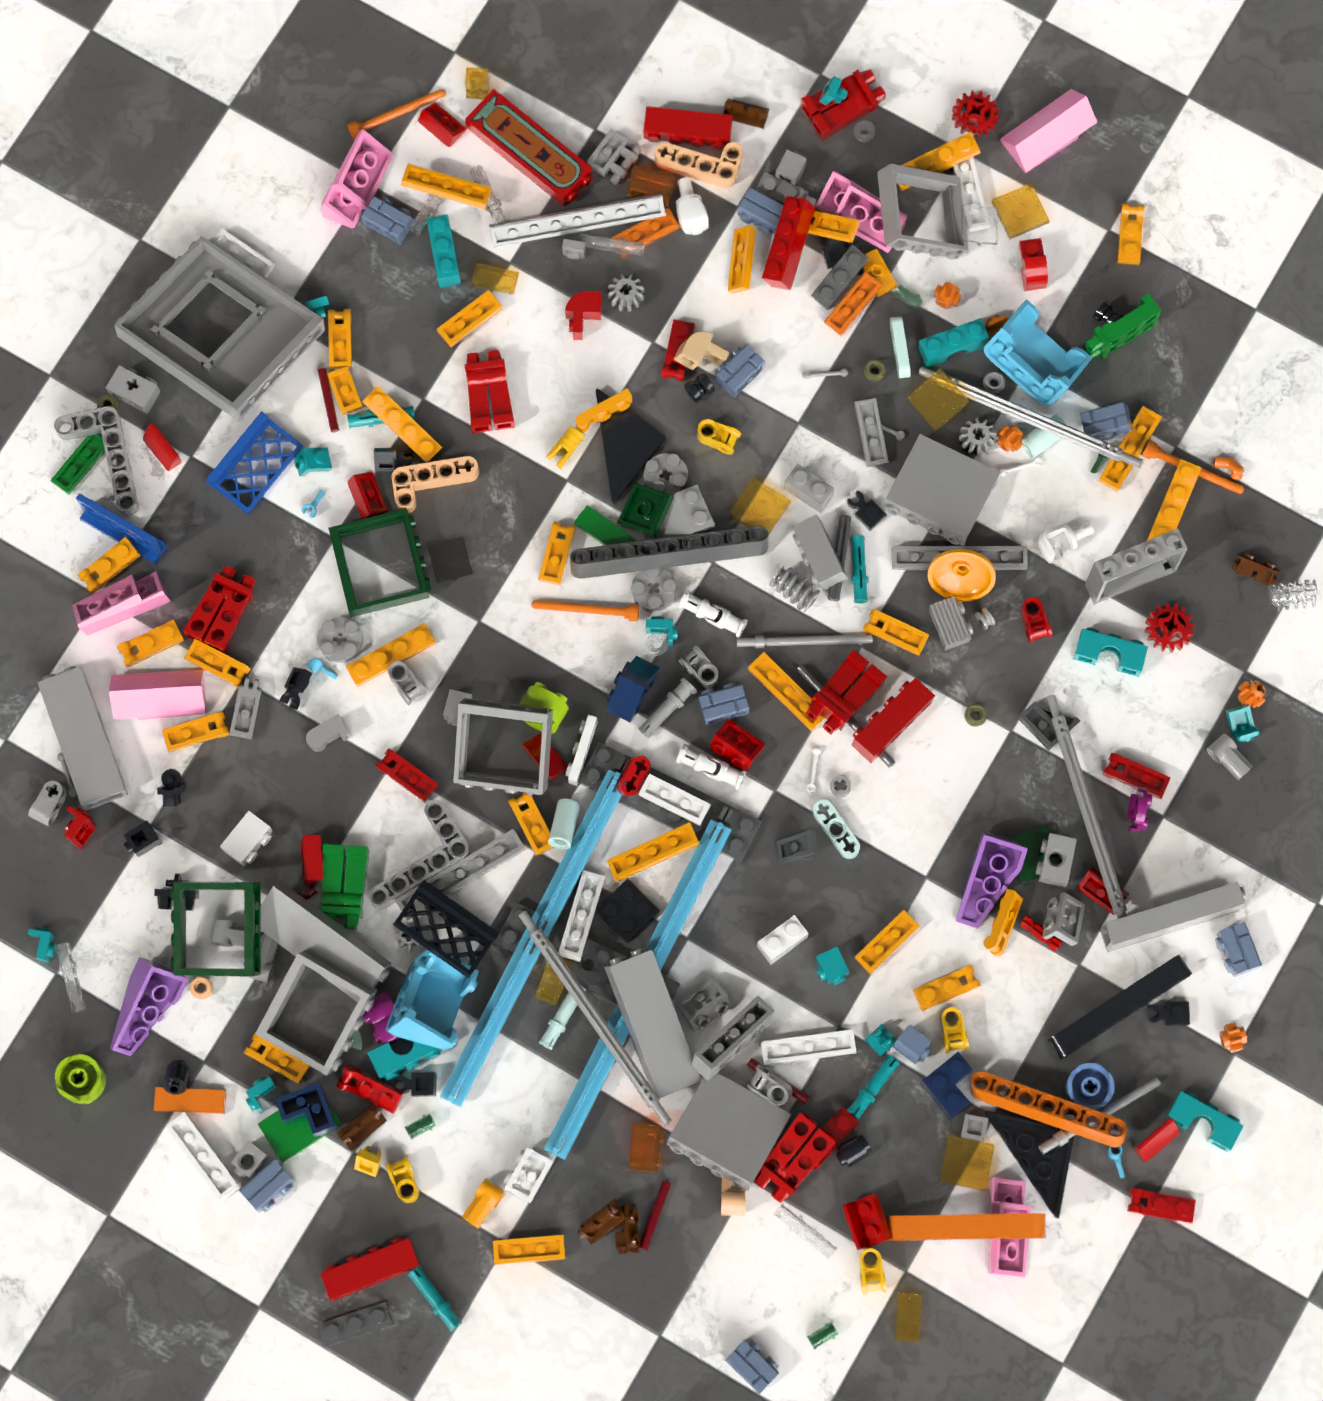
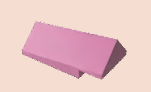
[1000,89,1097,174]
[321,129,393,228]
[815,170,908,253]
[72,571,172,636]
[109,669,206,720]
[988,1177,1031,1277]

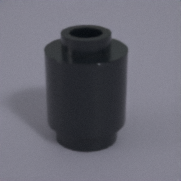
[163,1060,190,1095]
[835,1135,872,1168]

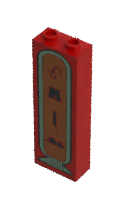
[465,89,593,207]

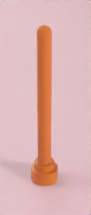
[347,89,446,140]
[1142,440,1244,494]
[531,600,639,622]

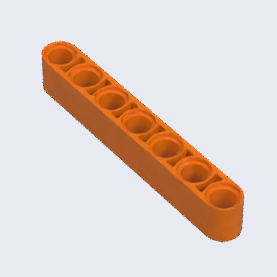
[970,1071,1127,1147]
[888,1213,1046,1241]

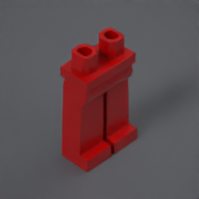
[801,69,886,141]
[464,349,515,434]
[183,565,256,654]
[806,649,888,735]
[754,1111,838,1203]

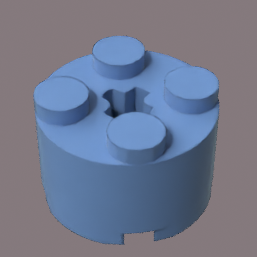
[1064,1063,1115,1111]

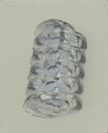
[1268,579,1318,611]

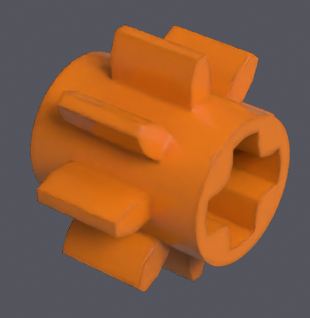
[933,282,961,309]
[996,425,1024,452]
[1238,680,1266,708]
[1219,1022,1247,1052]

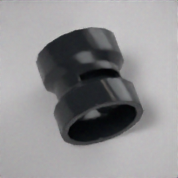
[1093,301,1124,325]
[684,372,715,403]

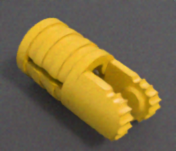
[546,426,585,470]

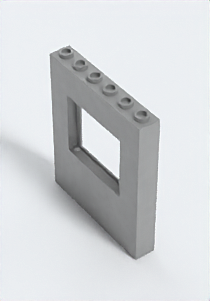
[114,236,325,421]

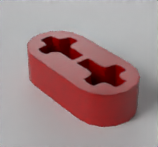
[617,756,650,796]

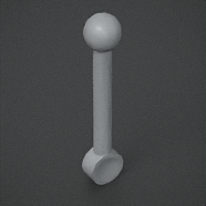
[802,368,849,379]
[881,424,905,440]
[57,753,77,798]

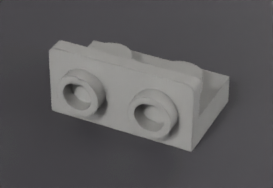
[1042,892,1085,946]
[675,976,732,1032]

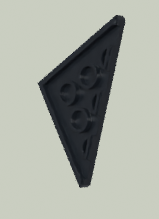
[596,388,666,505]
[986,1111,1074,1219]

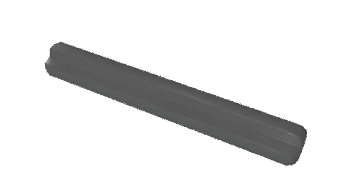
[828,515,851,602]

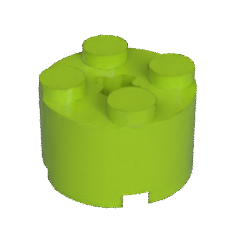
[519,682,569,734]
[55,1054,106,1104]

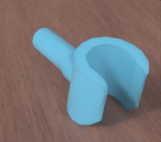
[301,490,325,518]
[307,658,338,680]
[1108,1146,1126,1178]

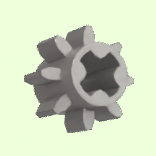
[394,922,424,952]

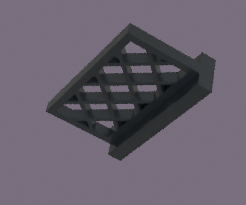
[393,880,499,979]

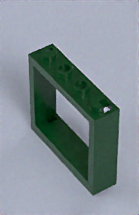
[328,508,432,617]
[171,881,261,977]

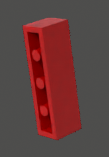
[643,106,733,149]
[762,196,815,290]
[851,677,935,763]
[320,1236,420,1302]

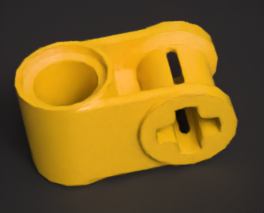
[697,419,741,455]
[940,1007,969,1054]
[385,1155,419,1203]
[859,1248,886,1295]

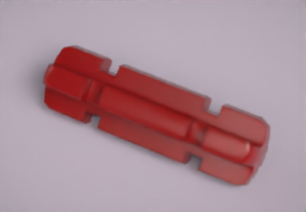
[1020,915,1062,951]

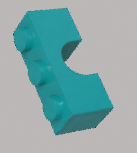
[426,214,461,288]
[917,318,989,368]
[1073,628,1148,677]
[368,1042,443,1081]
[1165,1091,1244,1153]

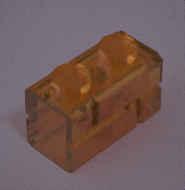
[627,164,676,207]
[629,1123,665,1174]

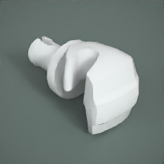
[676,177,709,235]
[1038,520,1094,564]

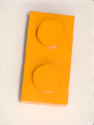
[327,366,363,416]

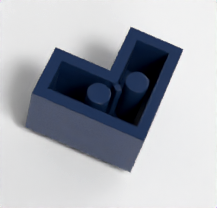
[606,656,660,723]
[920,1052,973,1120]
[275,1082,338,1137]

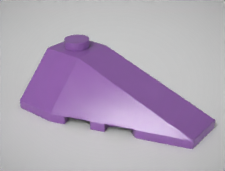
[955,831,1028,928]
[110,957,189,1056]

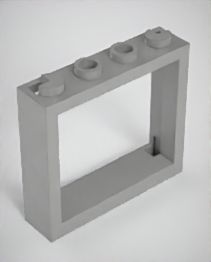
[877,164,968,260]
[1085,529,1188,604]
[453,698,553,796]
[255,951,375,1075]

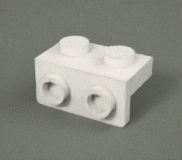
[504,1147,554,1204]

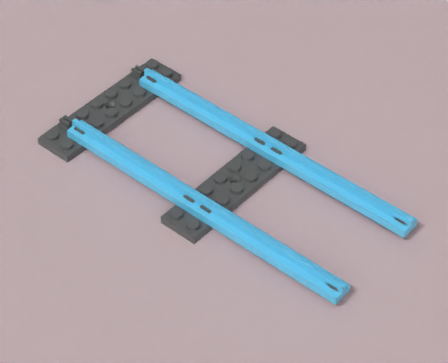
[440,742,762,1160]

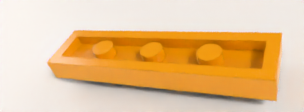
[898,132,981,191]
[401,164,492,209]
[362,386,442,463]
[1098,406,1162,492]
[1147,459,1202,541]
[346,623,436,687]
[748,652,825,732]
[607,822,700,882]

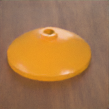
[928,549,996,601]

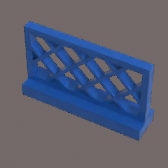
[206,411,304,515]
[76,493,168,565]

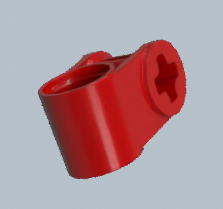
[1020,597,1052,643]

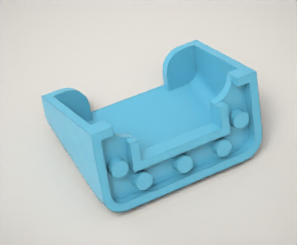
[984,299,1092,406]
[386,949,479,1050]

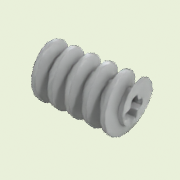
[769,566,820,612]

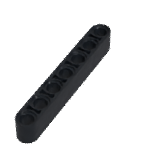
[1047,955,1193,1060]

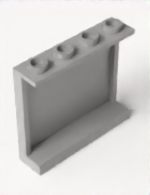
[883,434,1001,546]
[667,1073,791,1191]

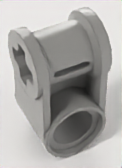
[678,645,719,689]
[388,661,427,706]
[28,780,67,827]
[746,1065,793,1105]

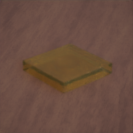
[991,183,1050,240]
[907,368,970,431]
[729,477,791,536]
[939,1135,995,1192]

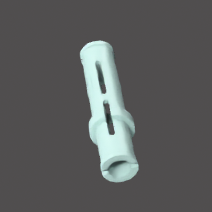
[539,986,586,1050]

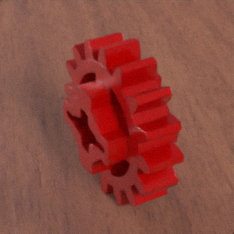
[952,91,999,138]
[1144,603,1195,653]

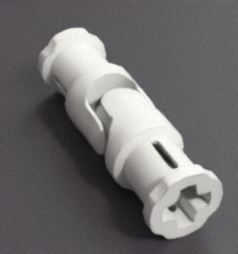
[679,590,748,638]
[676,744,747,790]

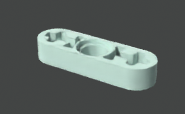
[890,316,911,378]
[813,799,860,859]

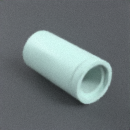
[1020,414,1066,458]
[548,799,580,850]

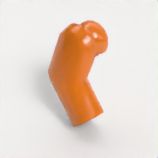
[1214,456,1244,480]

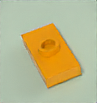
[861,249,897,297]

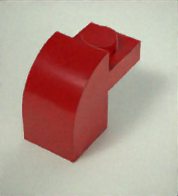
[1018,238,1048,291]
[565,291,602,340]

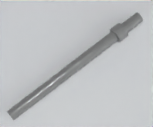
[737,634,873,649]
[1038,1077,1161,1154]

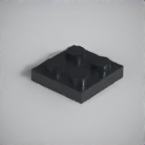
[595,878,660,944]

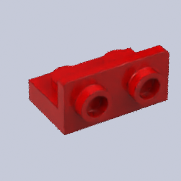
[709,719,766,771]
[64,806,97,850]
[842,1193,892,1250]

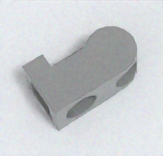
[306,714,352,752]

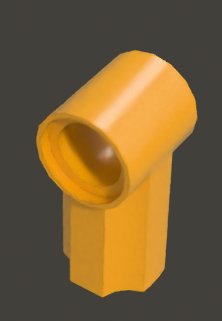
[462,1178,506,1229]

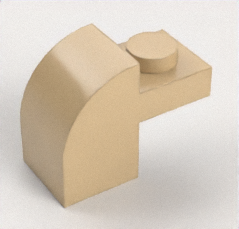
[674,331,729,370]

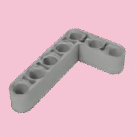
[54,406,138,516]
[369,799,470,910]

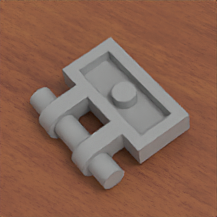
[586,129,641,185]

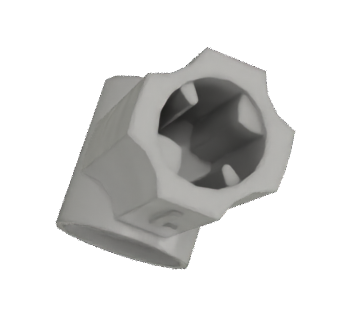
[1207,734,1253,780]
[212,920,244,947]
[248,934,279,983]

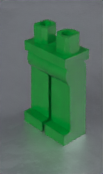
[1083,293,1161,360]
[319,844,370,930]

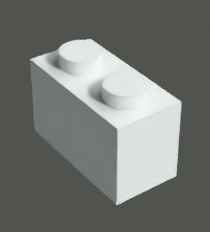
[220,811,273,867]
[757,915,809,965]

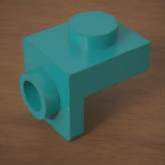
[294,447,332,476]
[646,616,678,646]
[1226,704,1260,742]
[27,926,56,963]
[245,1076,277,1114]

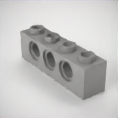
[691,996,775,1081]

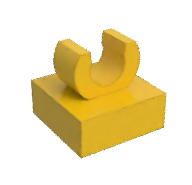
[354,1146,382,1177]

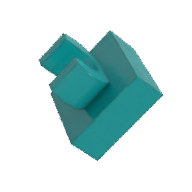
[819,76,847,105]
[306,296,329,318]
[865,1024,897,1057]

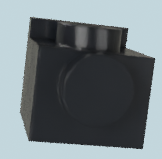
[124,820,162,857]

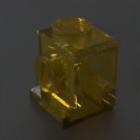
[465,67,490,99]

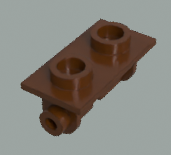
[723,98,770,129]
[1232,552,1280,586]
[336,1103,387,1151]
[578,1198,627,1245]
[615,1204,640,1254]

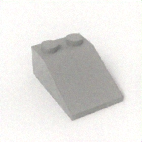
[643,485,715,540]

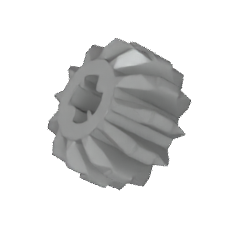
[607,274,644,312]
[959,418,997,457]

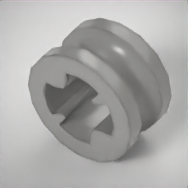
[975,607,995,631]
[830,775,851,798]

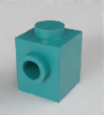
[816,947,849,985]

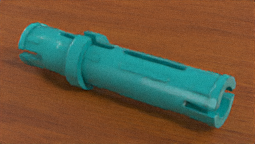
[347,405,415,428]
[850,535,869,604]
[847,1054,900,1119]
[408,1266,462,1332]

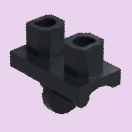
[157,769,186,807]
[154,873,199,911]

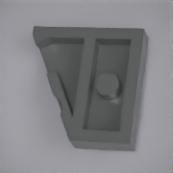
[1017,701,1081,751]

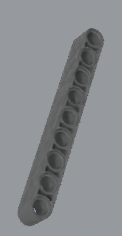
[570,526,768,579]

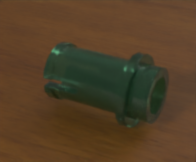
[893,285,923,310]
[405,1114,436,1140]
[807,1322,839,1350]

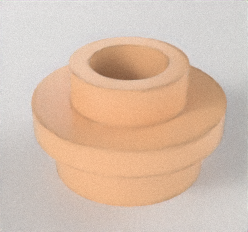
[190,976,214,999]

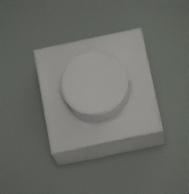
[562,239,586,259]
[960,1114,988,1143]

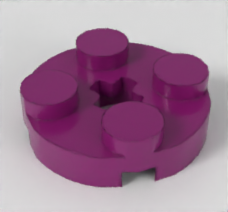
[1127,786,1152,833]

